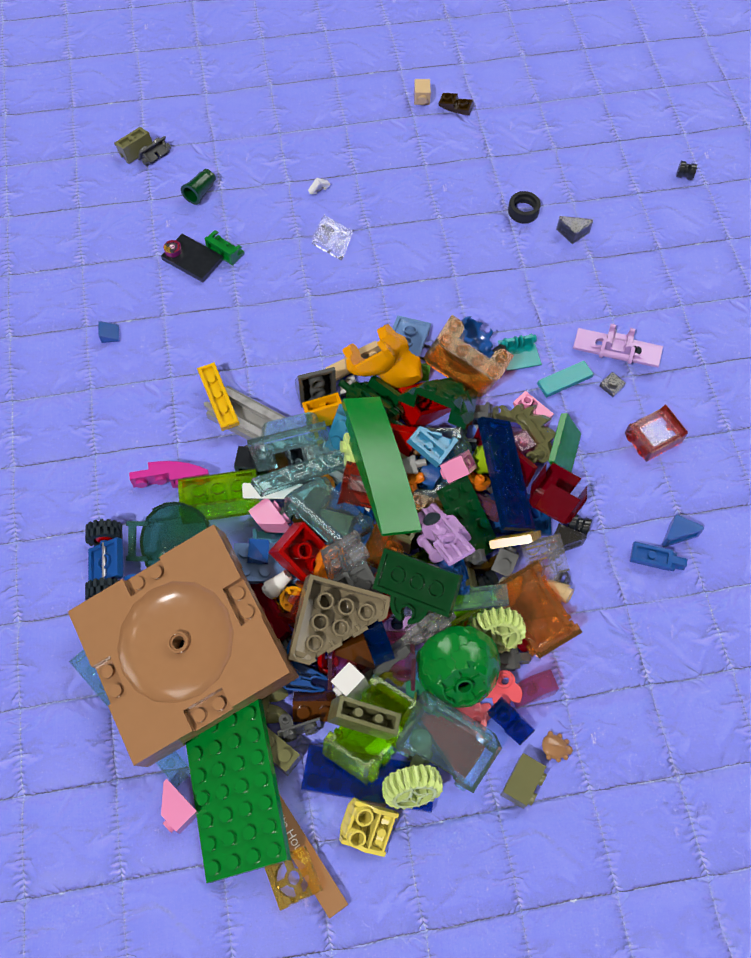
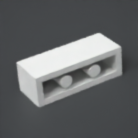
[331,662,372,701]

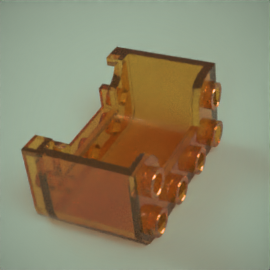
[424,315,514,397]

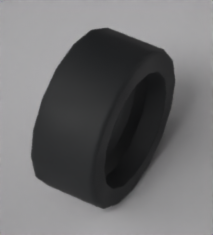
[508,191,541,224]

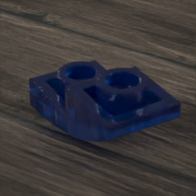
[487,697,535,745]

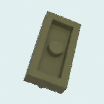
[262,687,289,725]

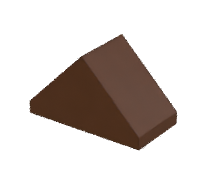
[334,632,376,669]

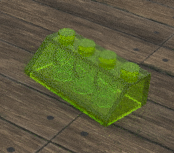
[178,469,260,524]

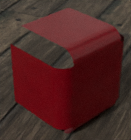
[529,463,587,524]

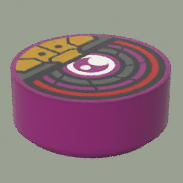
[163,240,182,257]

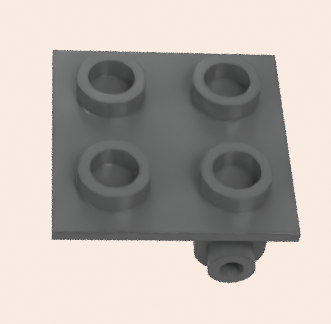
[277,713,321,742]

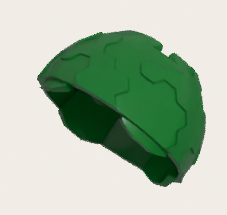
[416,626,500,708]

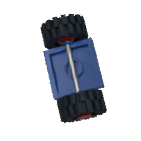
[85,519,123,600]

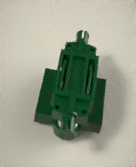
[338,375,406,426]

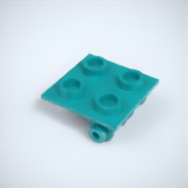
[498,333,542,371]

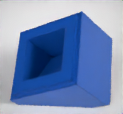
[247,538,270,564]

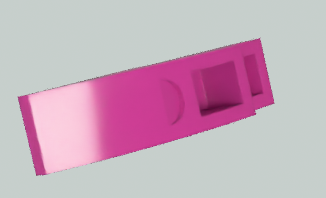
[129,461,211,488]

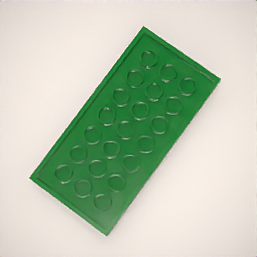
[186,699,291,883]

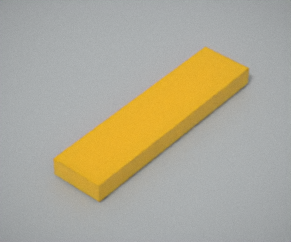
[197,362,240,431]

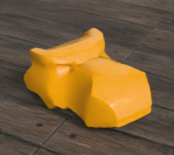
[342,324,423,391]

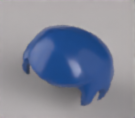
[451,316,495,366]

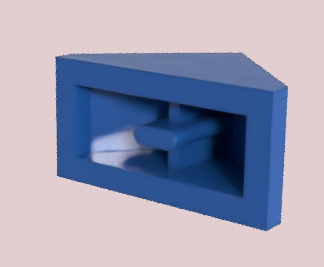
[662,514,704,548]

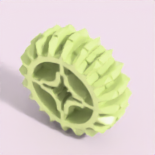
[470,606,526,654]
[382,764,443,810]

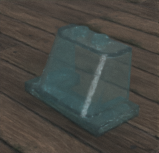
[247,412,334,472]

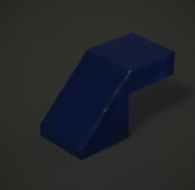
[363,621,395,666]

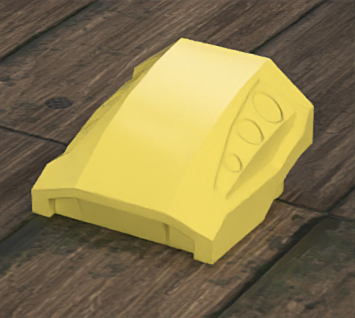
[339,797,399,857]

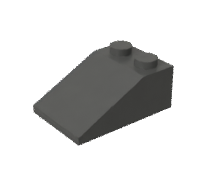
[295,367,336,408]

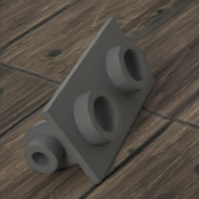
[138,136,171,165]

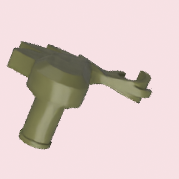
[492,404,556,463]

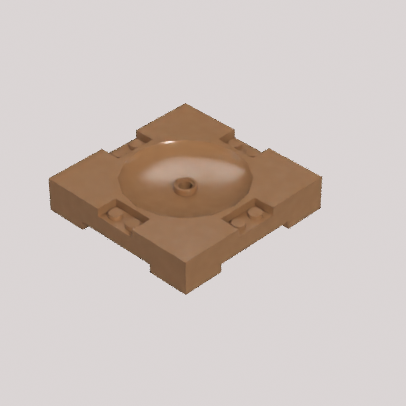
[68,524,299,767]

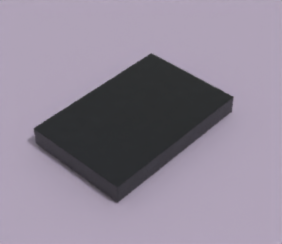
[161,234,223,283]

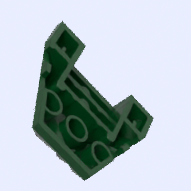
[397,377,478,430]

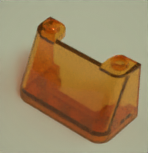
[493,560,582,658]

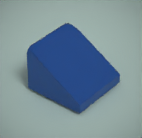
[98,321,119,343]

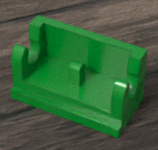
[204,230,245,266]

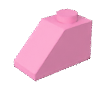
[440,450,477,483]
[161,779,198,834]

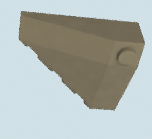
[288,574,390,665]

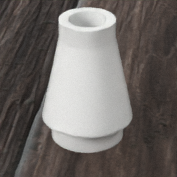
[262,570,292,599]

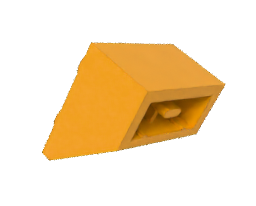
[302,392,342,431]

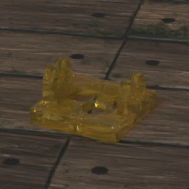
[265,846,323,911]

